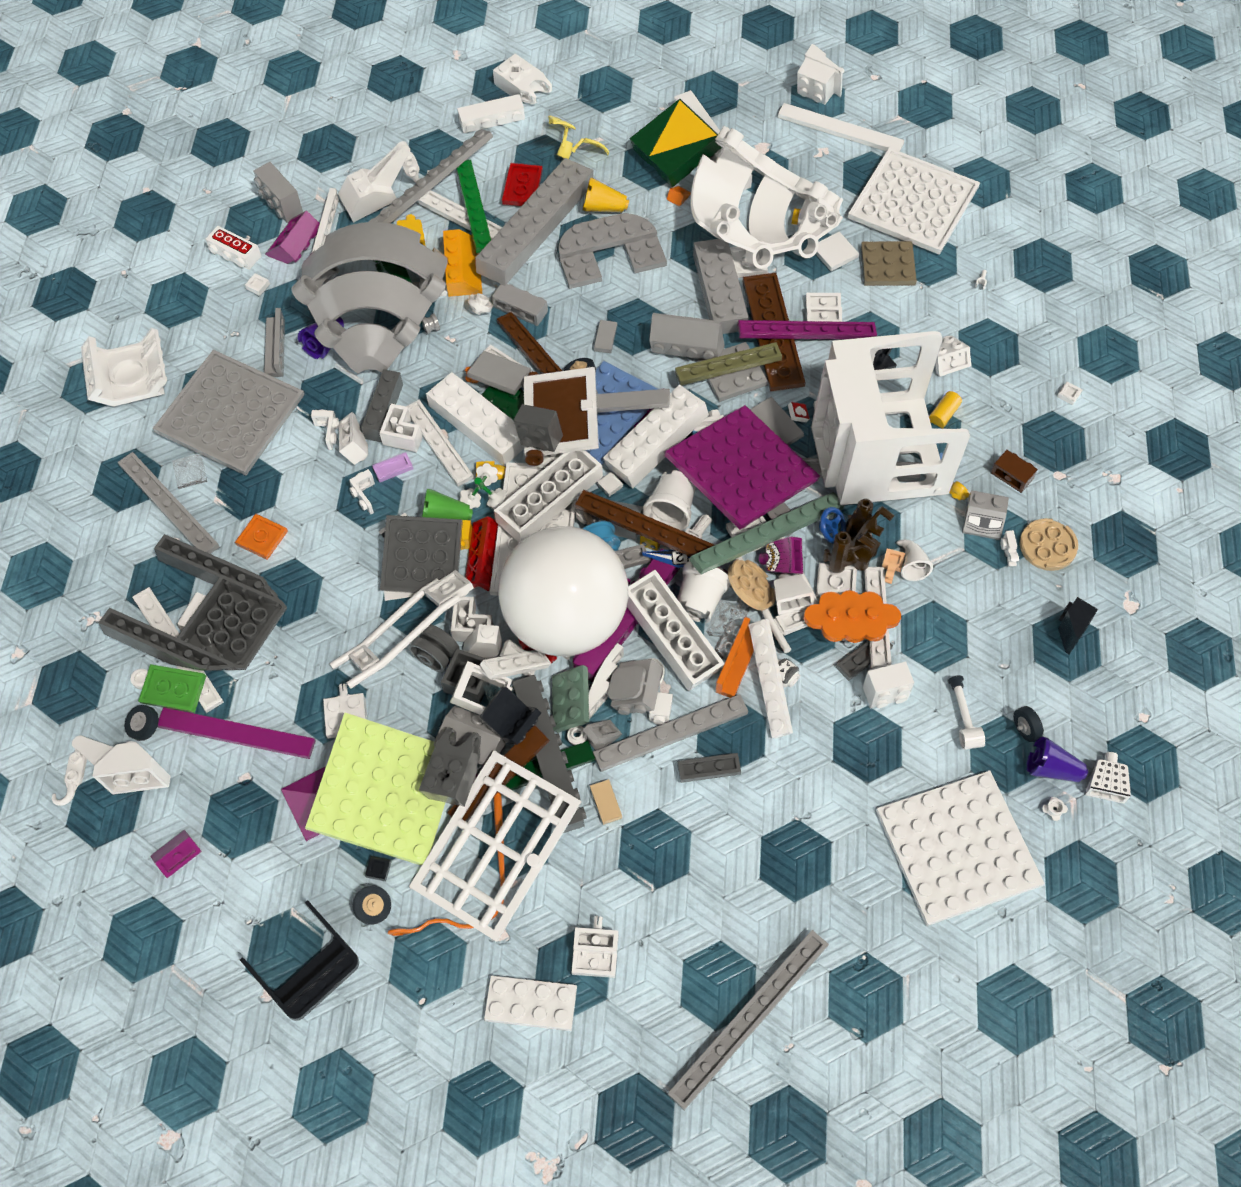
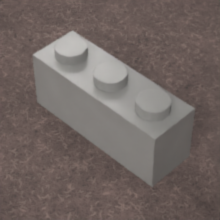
[492,284,548,326]

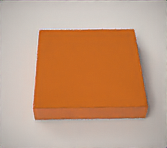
[235,514,288,560]

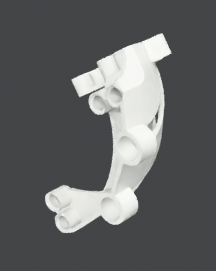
[691,126,843,269]

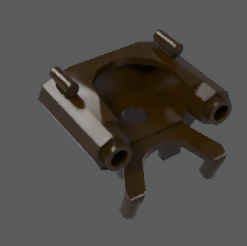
[823,499,895,573]

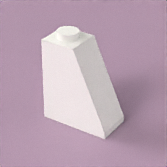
[463,624,503,659]

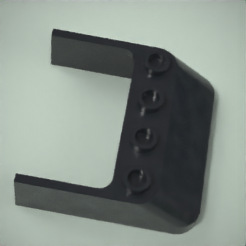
[240,900,359,1021]

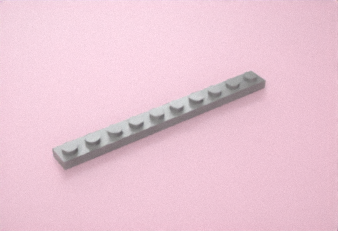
[369,129,493,223]
[668,930,829,1111]

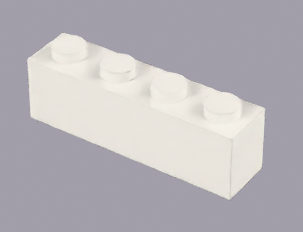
[457,94,525,134]

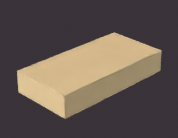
[590,779,622,825]

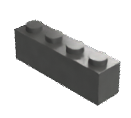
[361,369,403,442]

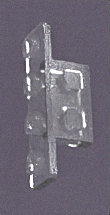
[706,597,750,660]

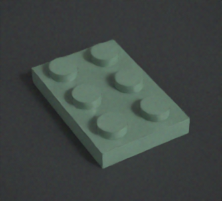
[552,665,589,733]

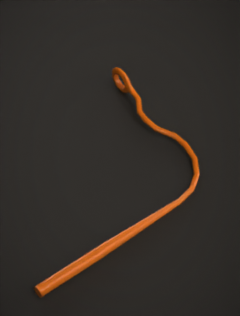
[387,792,505,936]

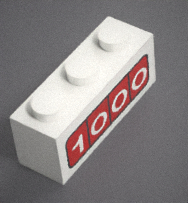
[205,226,262,270]

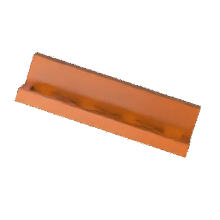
[716,617,754,698]

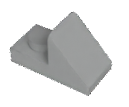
[583,720,622,750]

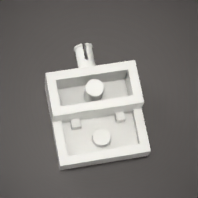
[323,684,367,739]
[572,916,619,978]

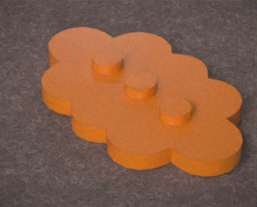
[804,590,901,643]

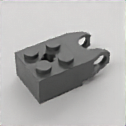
[419,727,481,807]

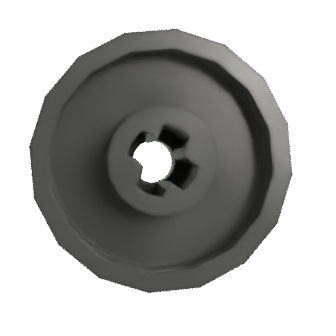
[408,624,460,672]

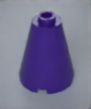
[298,317,344,359]
[1026,736,1088,782]

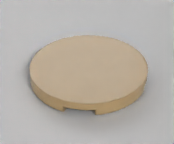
[1020,518,1078,571]
[728,559,776,611]

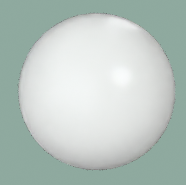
[498,526,628,656]

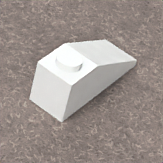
[339,412,368,465]

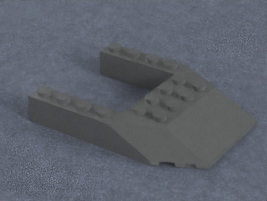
[98,534,287,670]

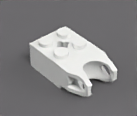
[493,54,552,104]

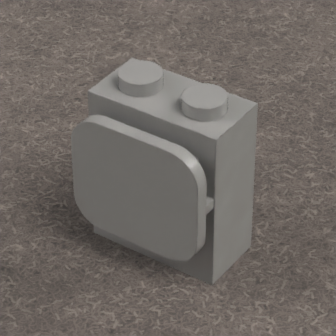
[608,659,663,715]

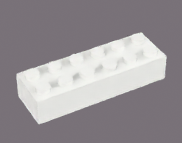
[426,372,524,466]
[603,385,709,488]
[494,450,603,543]
[627,570,724,691]

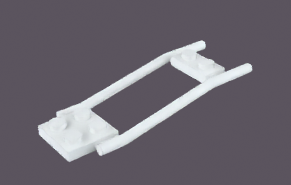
[726,516,819,653]
[329,570,474,689]

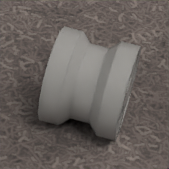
[421,313,440,334]

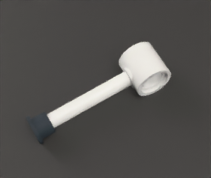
[948,675,985,750]

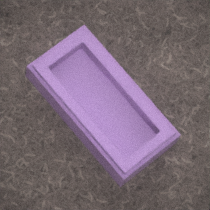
[372,452,413,482]

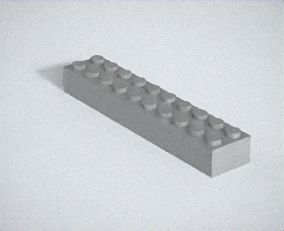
[475,158,593,286]

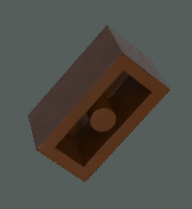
[991,449,1038,493]

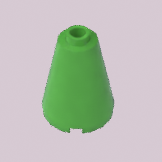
[422,489,473,520]

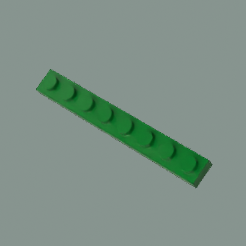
[456,160,491,253]

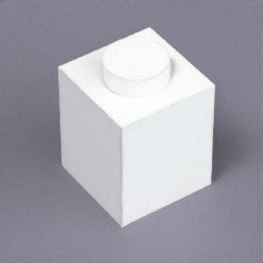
[649,692,673,725]

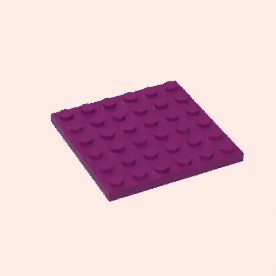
[664,405,820,530]

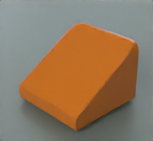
[667,186,691,206]

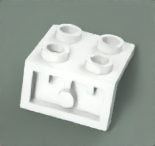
[935,336,971,377]

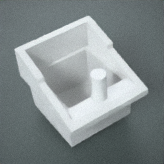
[797,44,844,105]

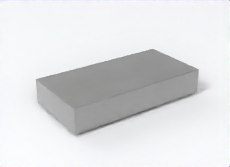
[594,320,617,353]

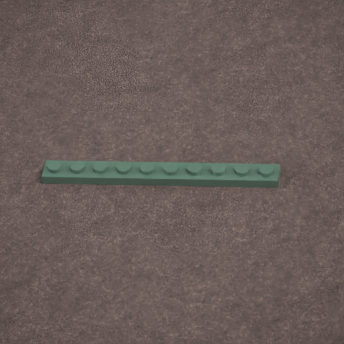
[690,492,845,575]

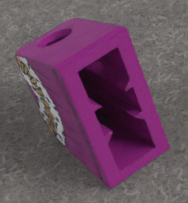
[759,536,803,574]

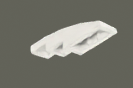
[589,643,624,720]

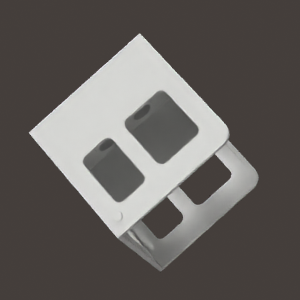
[811,331,970,505]

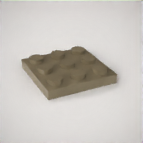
[861,241,917,286]

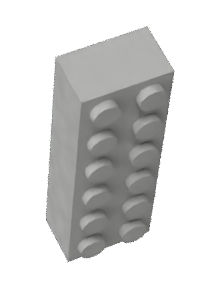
[693,239,749,334]

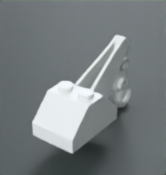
[338,141,429,223]
[52,735,171,806]

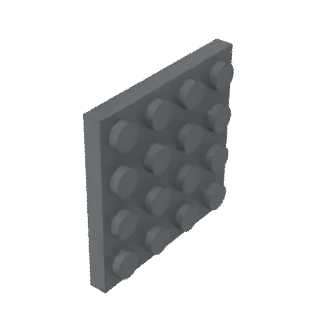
[380,515,463,593]

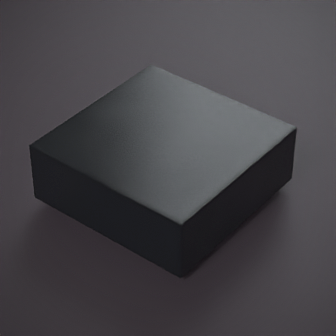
[365,856,392,882]

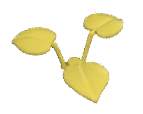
[548,115,609,159]

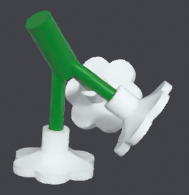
[459,463,507,509]

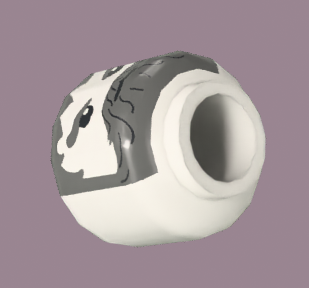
[778,658,800,687]

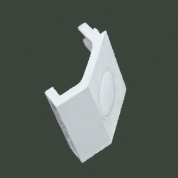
[81,328,167,407]

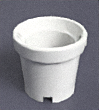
[643,470,696,531]
[677,562,731,623]

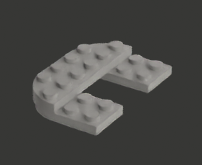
[559,213,667,289]

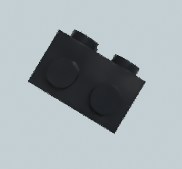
[480,687,541,745]

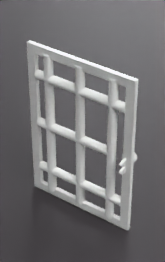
[409,751,581,942]

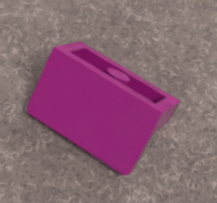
[150,830,202,878]

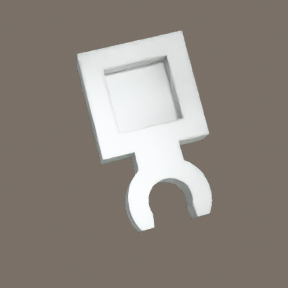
[1000,530,1019,567]

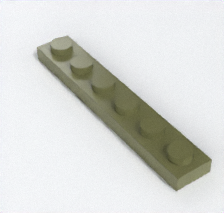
[675,342,782,386]

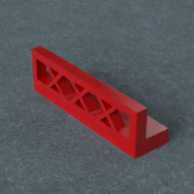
[465,516,498,591]

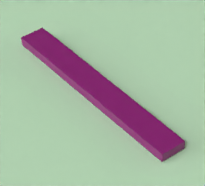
[738,320,877,339]
[158,707,316,759]

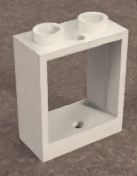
[450,661,513,715]

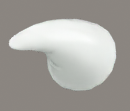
[896,539,933,581]

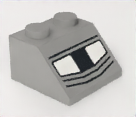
[963,490,1009,540]

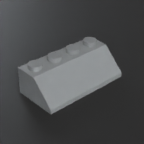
[649,313,725,360]

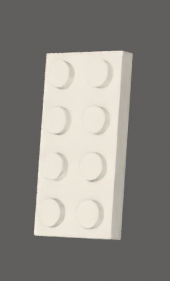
[484,976,577,1031]

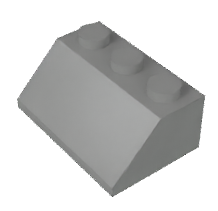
[434,706,506,766]

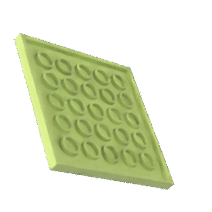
[305,713,445,866]

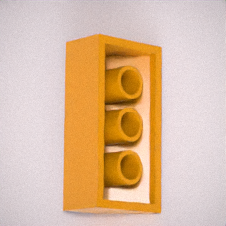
[443,229,482,297]

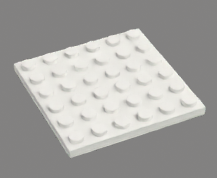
[848,148,980,255]
[876,771,1045,926]

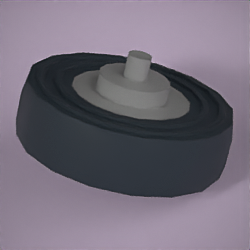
[124,705,159,741]
[1013,706,1044,742]

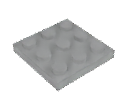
[698,342,768,402]

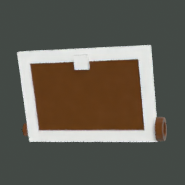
[524,367,599,466]

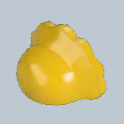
[949,481,970,500]

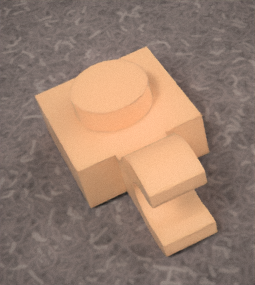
[882,549,906,584]

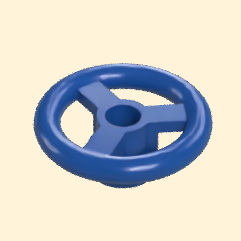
[819,507,847,544]

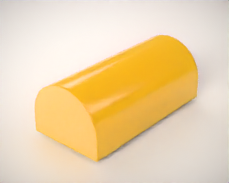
[929,391,962,429]

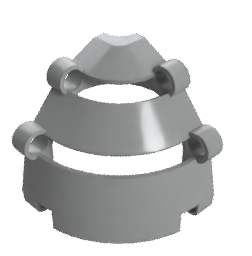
[291,222,448,374]

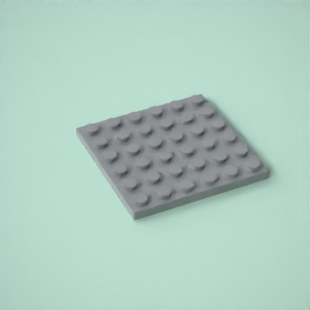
[153,350,305,475]

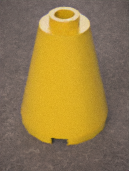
[582,177,629,213]

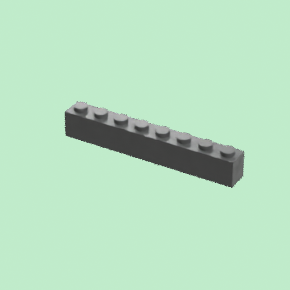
[512,675,587,833]

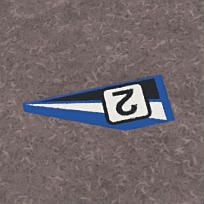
[642,550,691,568]

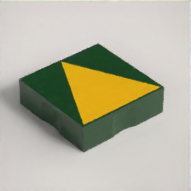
[629,99,722,187]

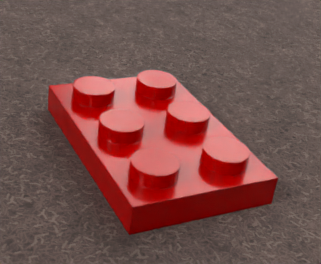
[502,163,543,206]

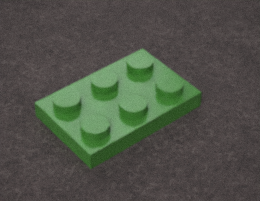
[138,664,207,713]

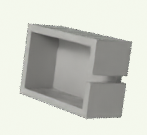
[253,162,303,223]

